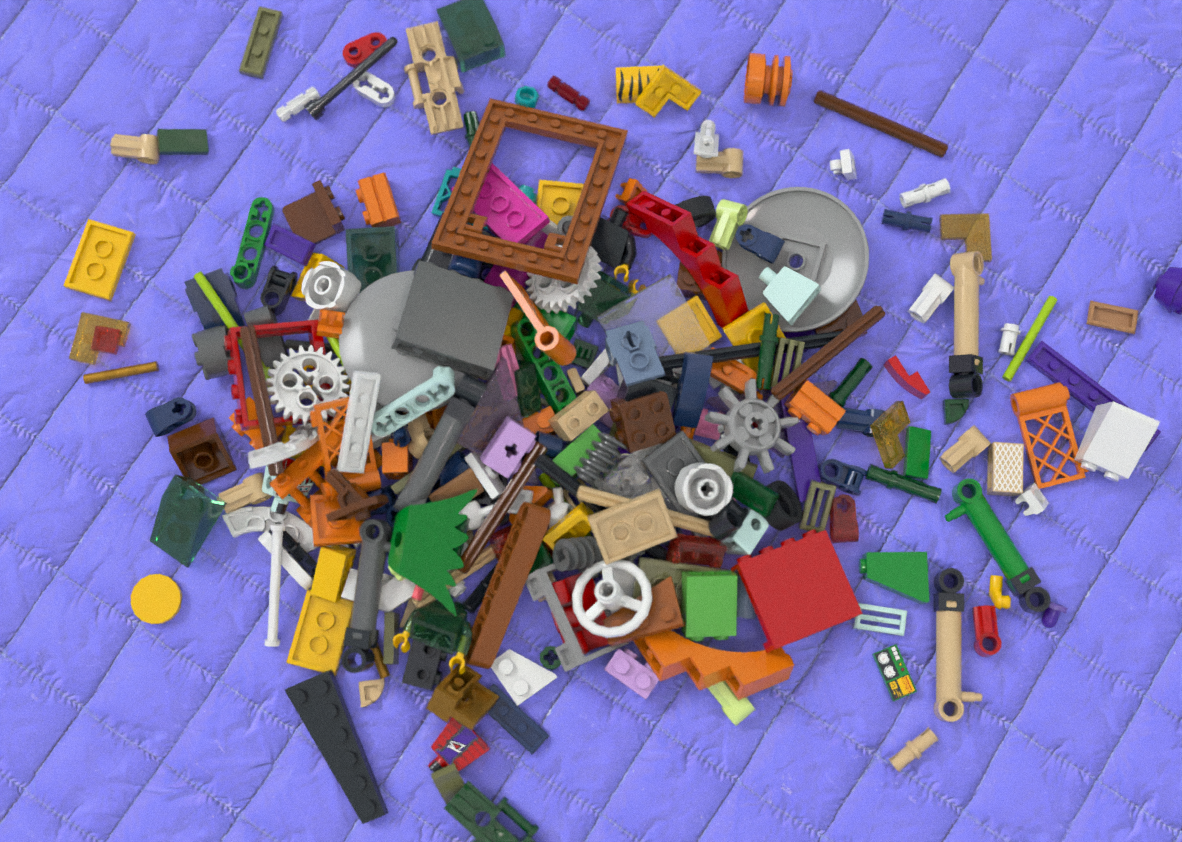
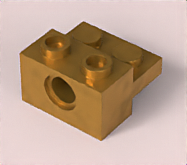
[426,664,499,731]

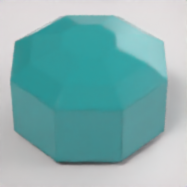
[515,86,539,108]

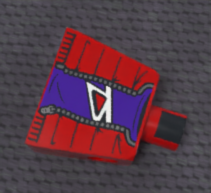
[428,718,491,772]

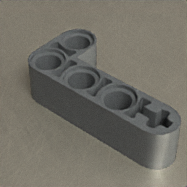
[244,305,296,404]

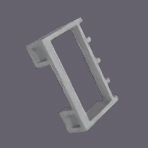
[526,564,629,672]

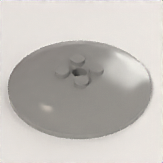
[722,187,869,332]
[339,271,479,412]

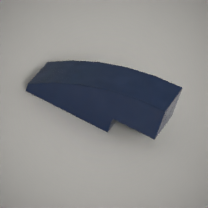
[673,352,713,428]

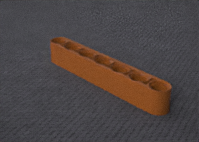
[463,502,551,669]

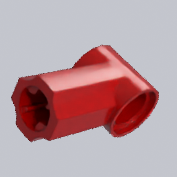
[972,605,1002,657]

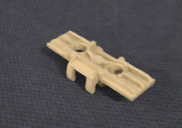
[404,21,464,135]

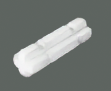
[276,87,320,122]

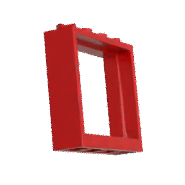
[224,319,334,431]

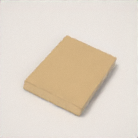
[587,489,677,565]

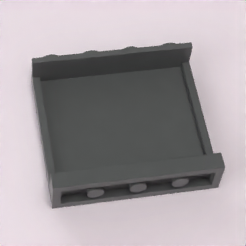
[391,260,514,381]

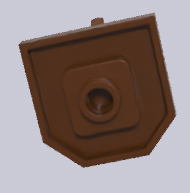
[325,468,388,522]

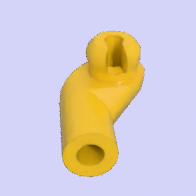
[989,575,1011,610]

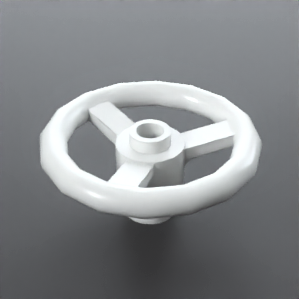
[572,559,652,638]

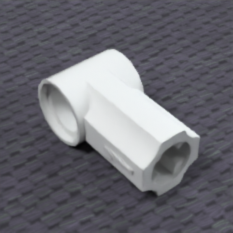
[908,273,954,324]

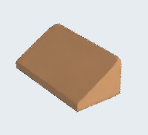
[428,468,484,502]

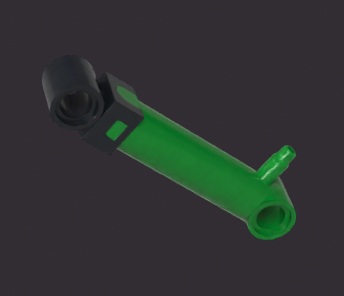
[945,478,1050,613]

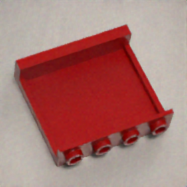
[730,529,863,653]

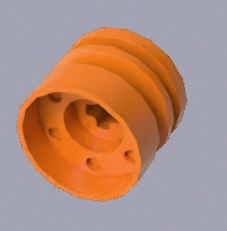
[744,53,793,106]

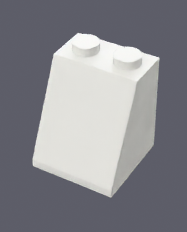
[1074,402,1160,482]

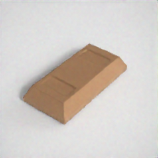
[1086,301,1139,334]

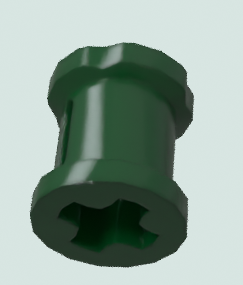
[539,646,561,670]

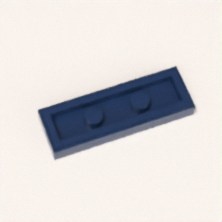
[488,684,549,755]

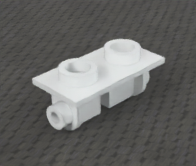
[694,120,719,158]

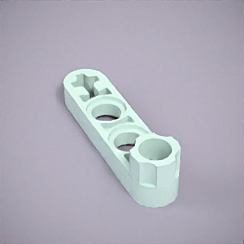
[371,366,455,436]

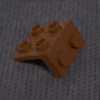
[282,180,345,244]
[609,391,676,453]

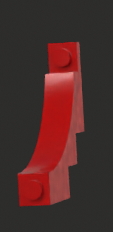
[626,191,749,328]

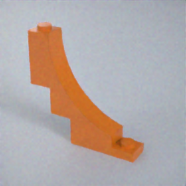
[633,630,795,700]

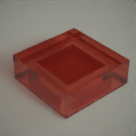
[90,326,122,355]

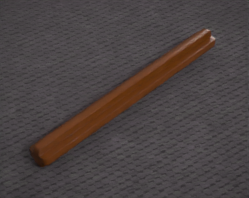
[814,90,948,157]
[771,305,885,400]
[240,325,284,476]
[457,442,547,574]

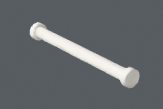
[264,524,286,647]

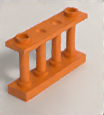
[269,417,382,528]

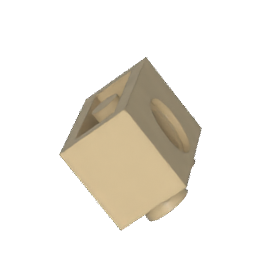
[548,390,609,441]

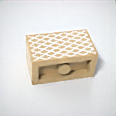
[987,442,1024,496]

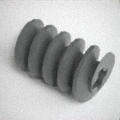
[573,432,627,489]
[553,536,604,572]

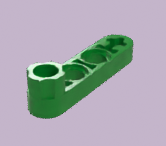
[230,197,274,289]

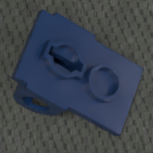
[184,268,246,330]

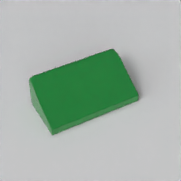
[903,426,931,480]

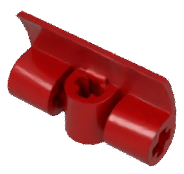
[551,572,609,654]

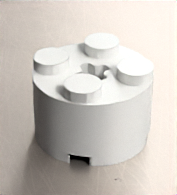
[302,261,362,314]
[675,463,733,515]

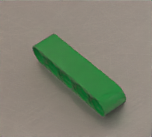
[510,318,577,415]

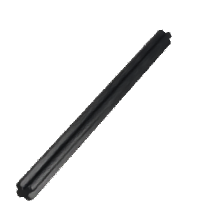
[659,330,844,370]
[534,454,681,562]

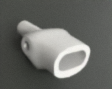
[547,487,573,528]
[459,500,495,531]

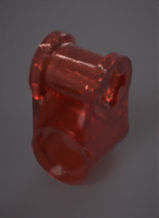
[829,494,859,543]

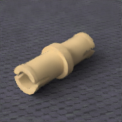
[888,727,938,772]

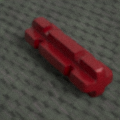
[547,76,590,111]

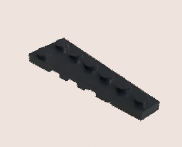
[285,670,388,824]

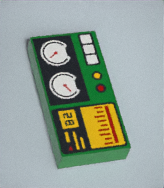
[872,644,917,701]

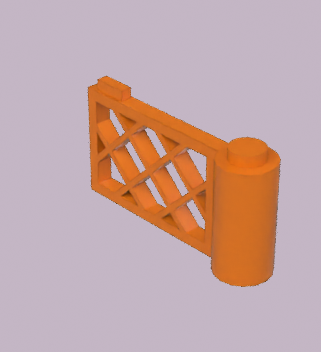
[500,271,576,366]
[1010,382,1089,489]
[309,397,381,501]

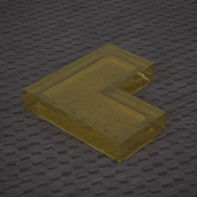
[939,213,992,262]
[69,312,131,365]
[870,401,910,469]

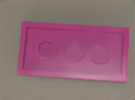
[451,163,550,244]

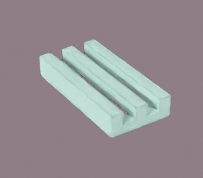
[853,603,907,636]

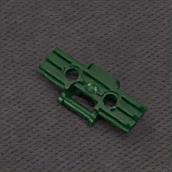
[444,780,539,842]

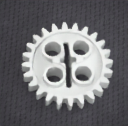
[526,245,602,314]
[266,345,350,426]

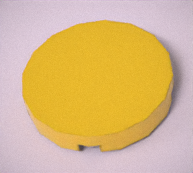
[131,574,182,624]

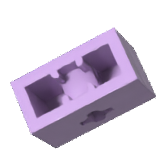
[479,416,536,478]

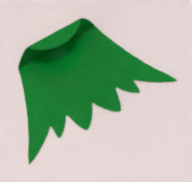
[388,489,478,616]

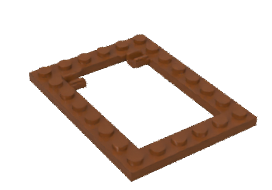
[432,98,628,284]

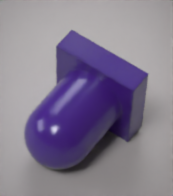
[1041,601,1067,628]

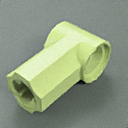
[709,199,748,250]
[707,681,755,726]

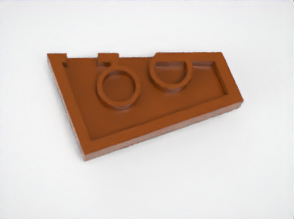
[603,576,685,646]

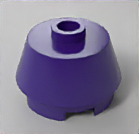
[1154,267,1182,315]

